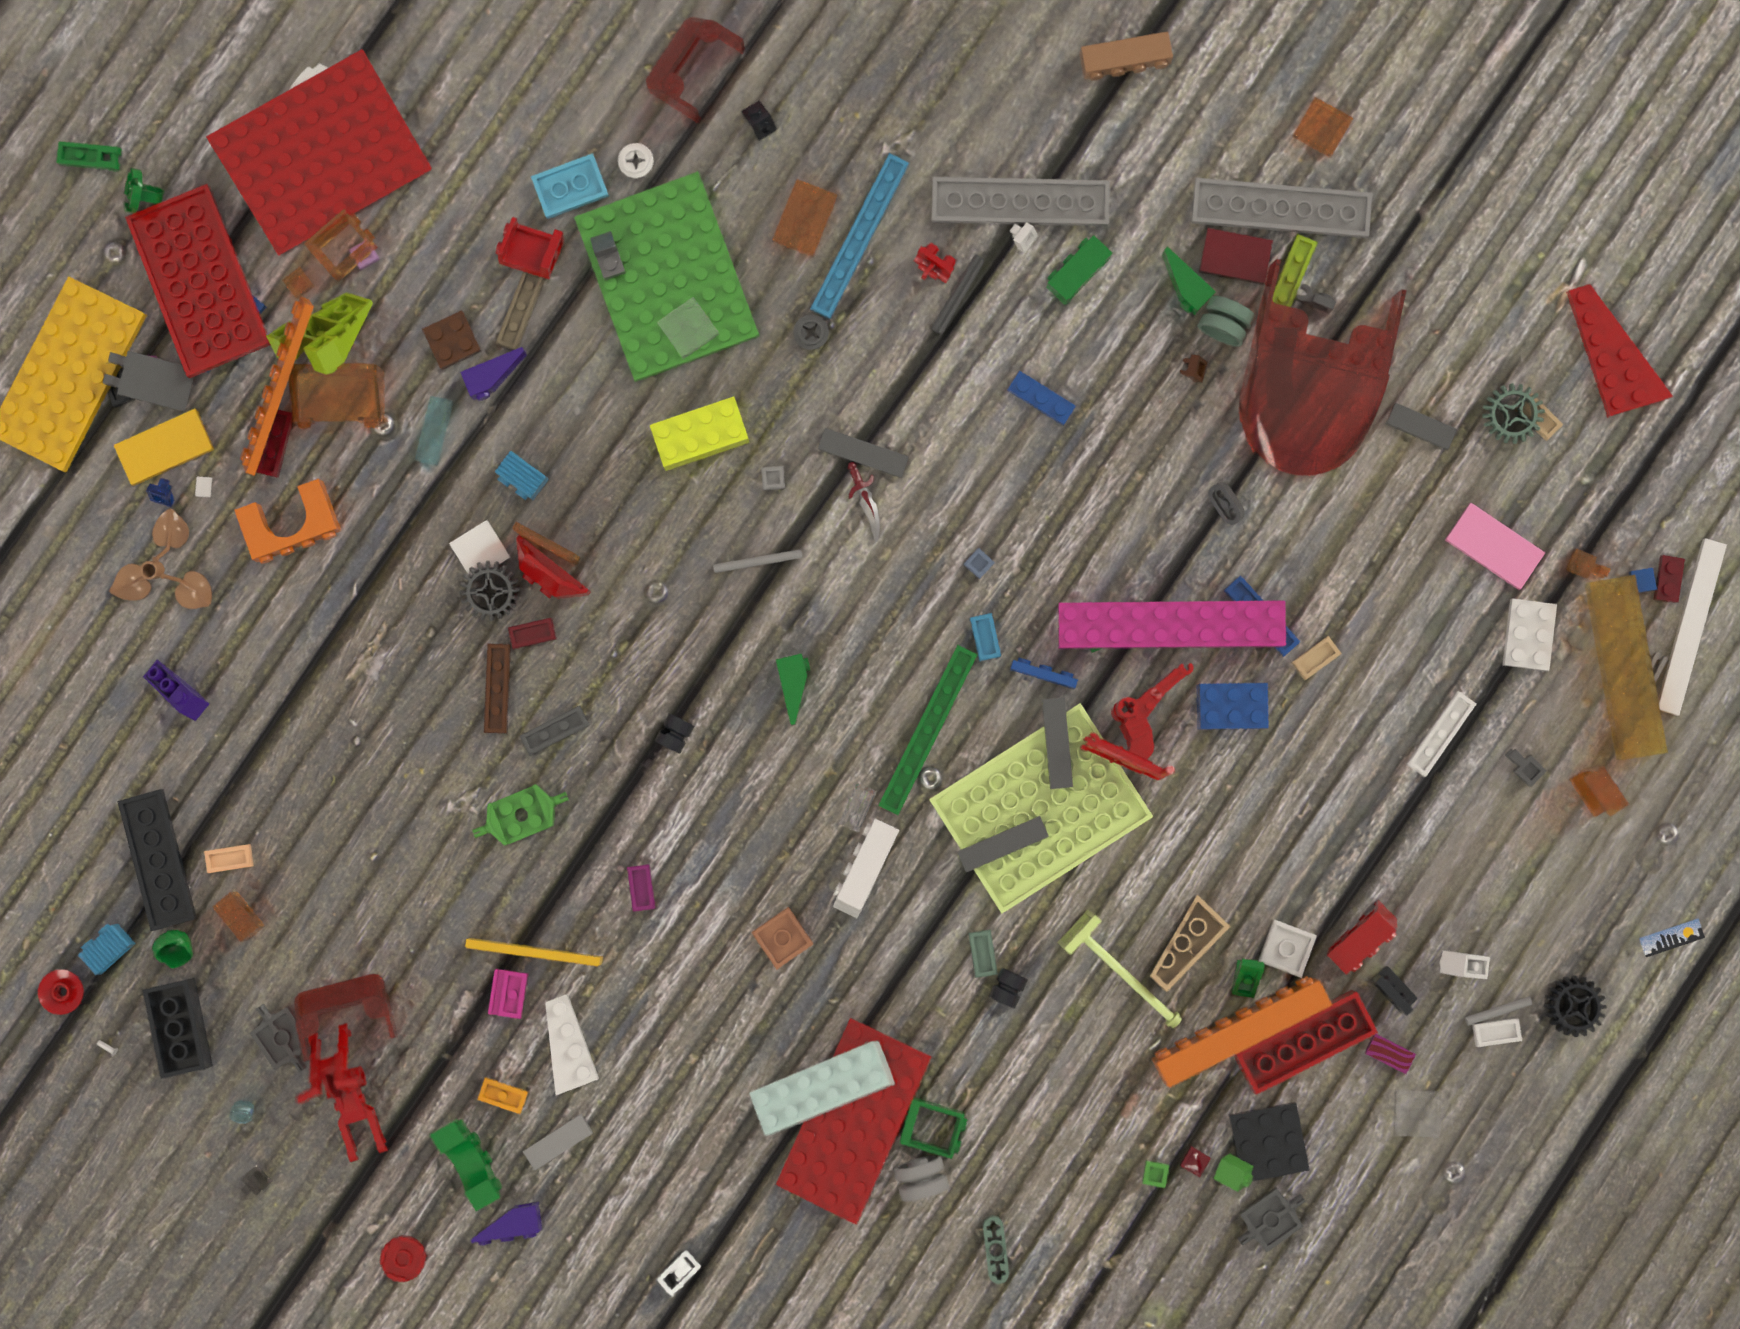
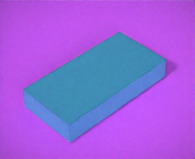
[970,613,1001,662]

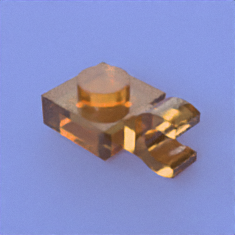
[1566,548,1611,579]

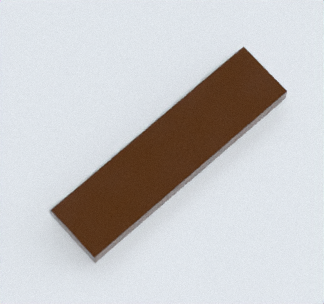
[484,644,511,734]

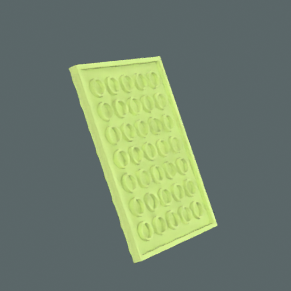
[929,703,1153,914]

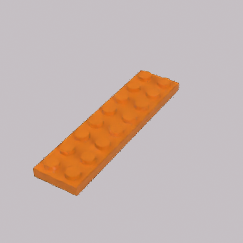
[240,296,314,476]

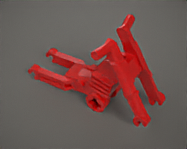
[1080,663,1194,781]
[296,1023,388,1162]

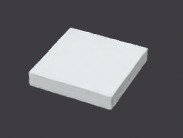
[449,520,511,582]
[1258,919,1317,978]

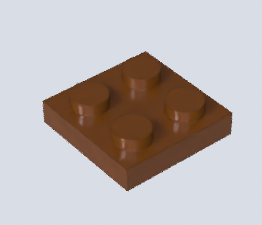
[422,310,482,370]

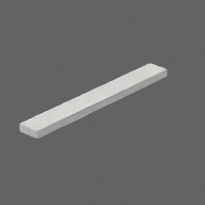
[1655,538,1727,716]

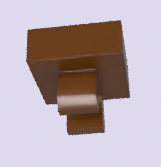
[1180,354,1208,383]

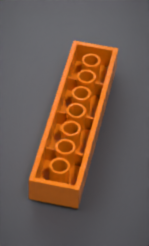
[1151,976,1332,1088]

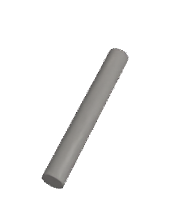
[1465,996,1532,1026]

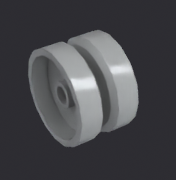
[893,1155,949,1202]

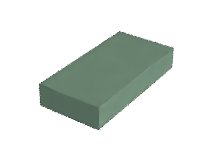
[968,929,998,978]

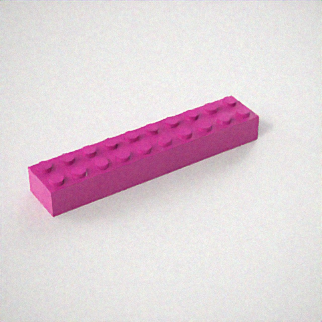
[1058,601,1286,649]

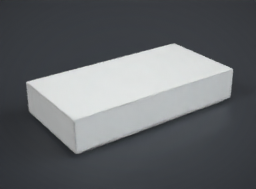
[1472,1018,1522,1047]

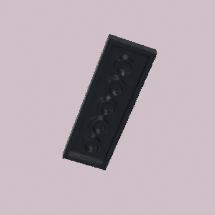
[117,789,197,932]

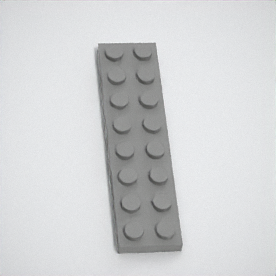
[932,177,1110,226]
[1191,178,1372,238]

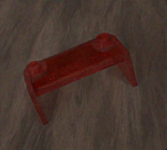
[646,17,745,123]
[294,974,398,1062]

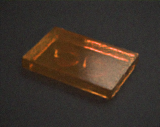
[772,179,838,257]
[512,522,581,565]

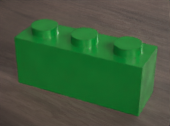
[1046,235,1113,305]

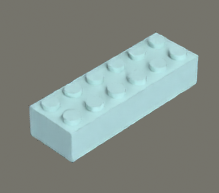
[749,1041,895,1136]

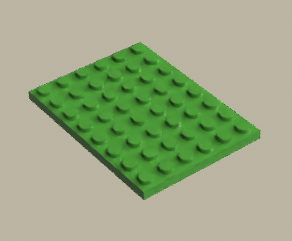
[574,172,760,382]

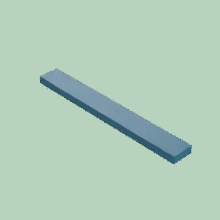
[810,153,909,320]

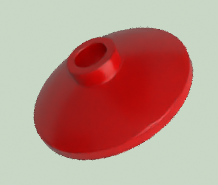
[38,969,84,1015]

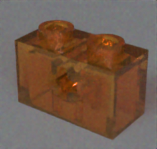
[213,892,265,942]

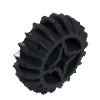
[1543,975,1607,1037]

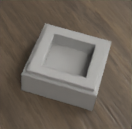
[761,466,785,491]

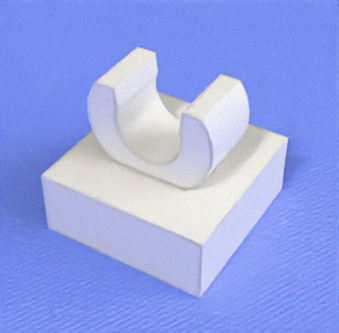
[1010,222,1038,253]

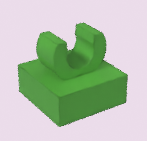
[1142,1160,1169,1188]

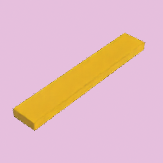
[465,938,603,966]

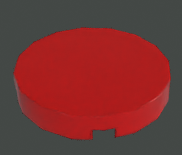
[380,1235,426,1282]

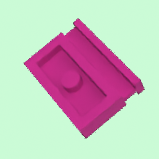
[488,969,528,1019]

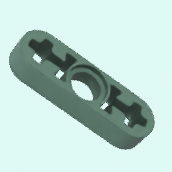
[983,1215,1009,1284]

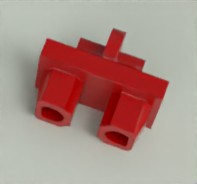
[914,242,956,283]

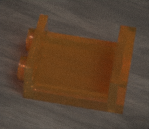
[1569,766,1629,817]

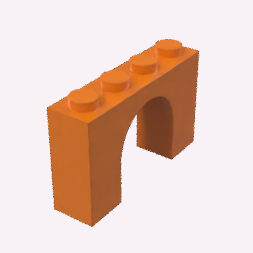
[234,479,341,564]

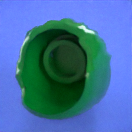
[152,930,193,969]

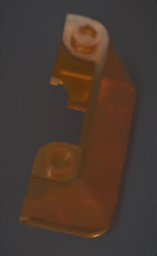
[288,363,385,429]

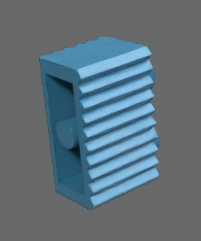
[495,451,549,500]
[78,924,135,975]

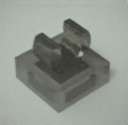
[241,1166,273,1196]

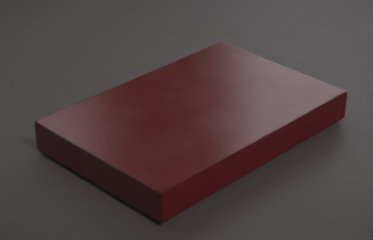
[1199,228,1273,285]

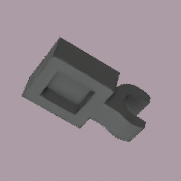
[1295,284,1336,314]
[1505,749,1547,787]

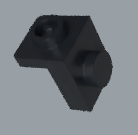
[741,100,777,140]

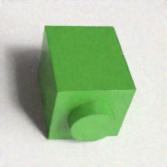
[1214,1154,1254,1192]

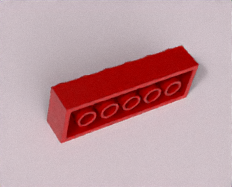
[1234,990,1378,1095]

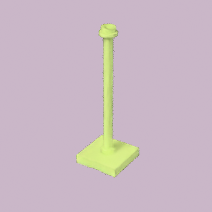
[1057,910,1182,1028]

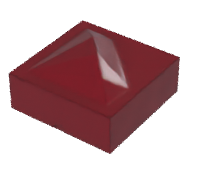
[1180,1146,1211,1178]

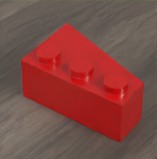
[1327,900,1397,975]

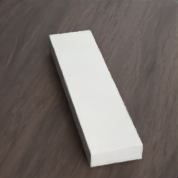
[1406,691,1476,777]

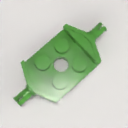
[472,784,569,846]

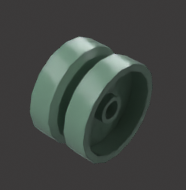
[1197,296,1255,347]

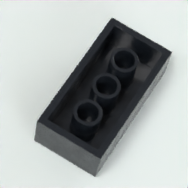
[142,978,213,1079]

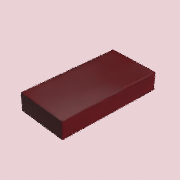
[508,618,557,650]

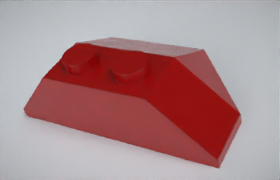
[516,535,591,599]

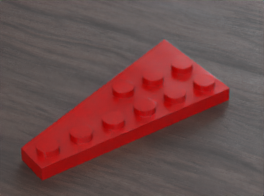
[1566,284,1674,418]

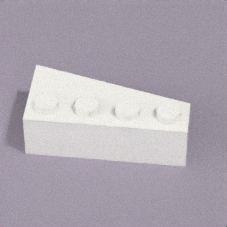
[833,819,899,918]

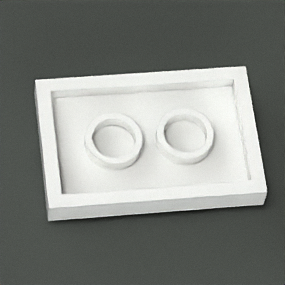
[1502,598,1557,671]

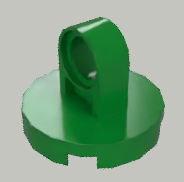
[123,168,164,214]

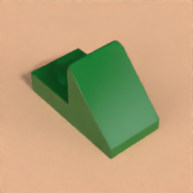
[1232,959,1264,998]

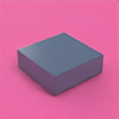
[963,548,995,580]

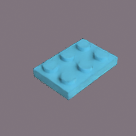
[531,153,609,219]

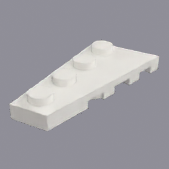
[545,994,599,1095]

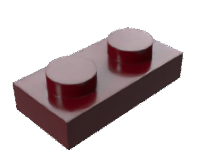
[1653,555,1685,603]

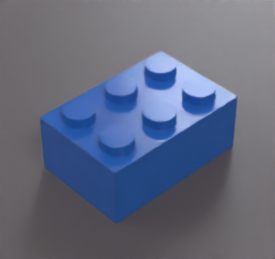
[1196,683,1269,730]

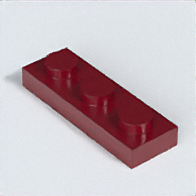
[256,410,295,478]

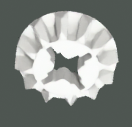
[618,143,654,179]

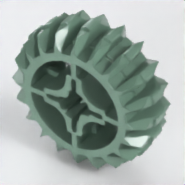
[1482,383,1545,444]

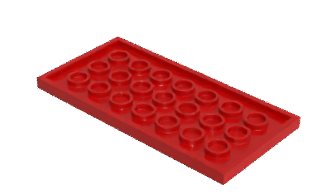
[125,184,270,378]
[776,1018,932,1225]

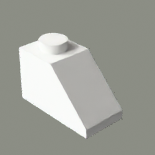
[1440,950,1490,979]

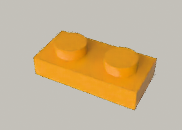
[477,1077,529,1114]

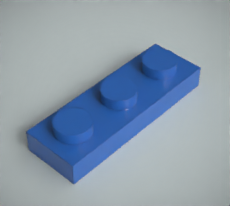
[1007,371,1076,426]
[1010,658,1078,689]

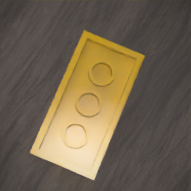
[114,409,215,486]

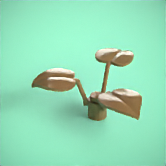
[109,509,212,609]

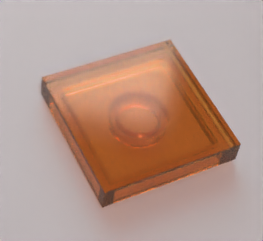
[1292,97,1353,158]

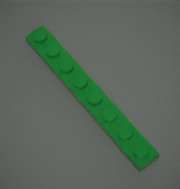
[878,645,978,815]

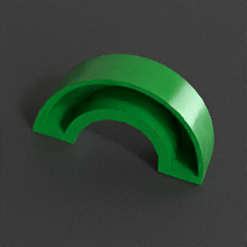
[430,1119,502,1211]

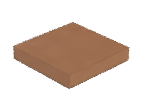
[751,907,814,970]

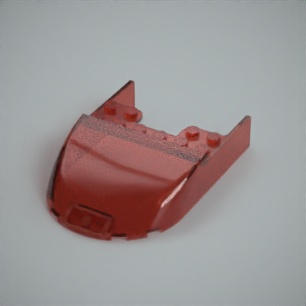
[1239,259,1407,476]

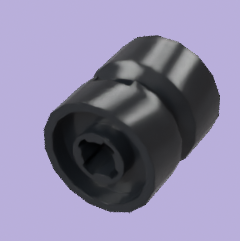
[654,713,695,754]
[989,967,1028,1009]

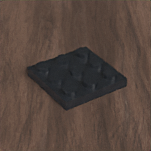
[1229,1102,1310,1182]

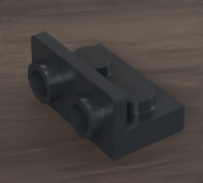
[1370,966,1417,1016]

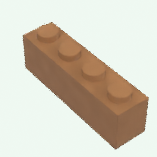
[1080,32,1173,81]

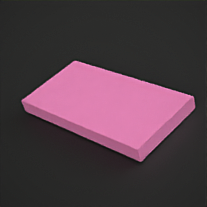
[1445,503,1545,590]

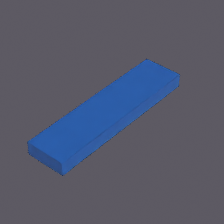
[1223,575,1301,657]

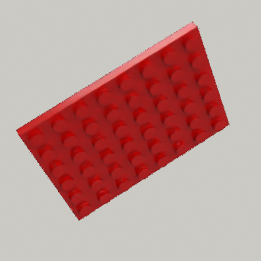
[206,49,432,256]

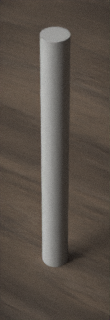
[713,549,802,573]

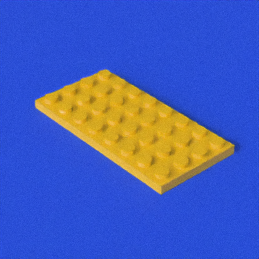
[0,276,147,472]

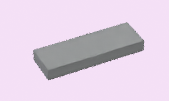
[523,1114,593,1170]

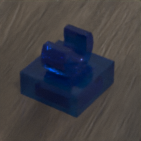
[146,478,175,507]

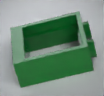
[900,1097,968,1159]

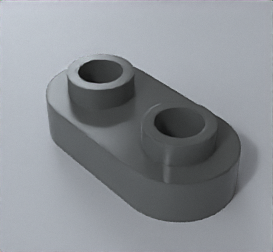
[1208,482,1245,525]

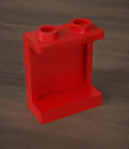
[495,217,564,279]

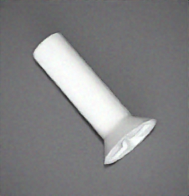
[97,1040,118,1057]

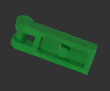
[56,141,122,172]

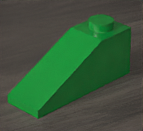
[1162,246,1216,315]
[776,653,811,726]

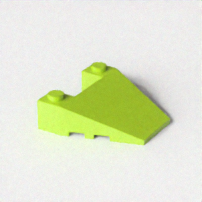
[266,293,373,375]

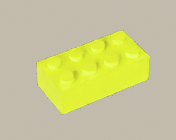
[650,397,750,471]

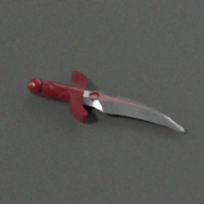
[848,462,880,542]

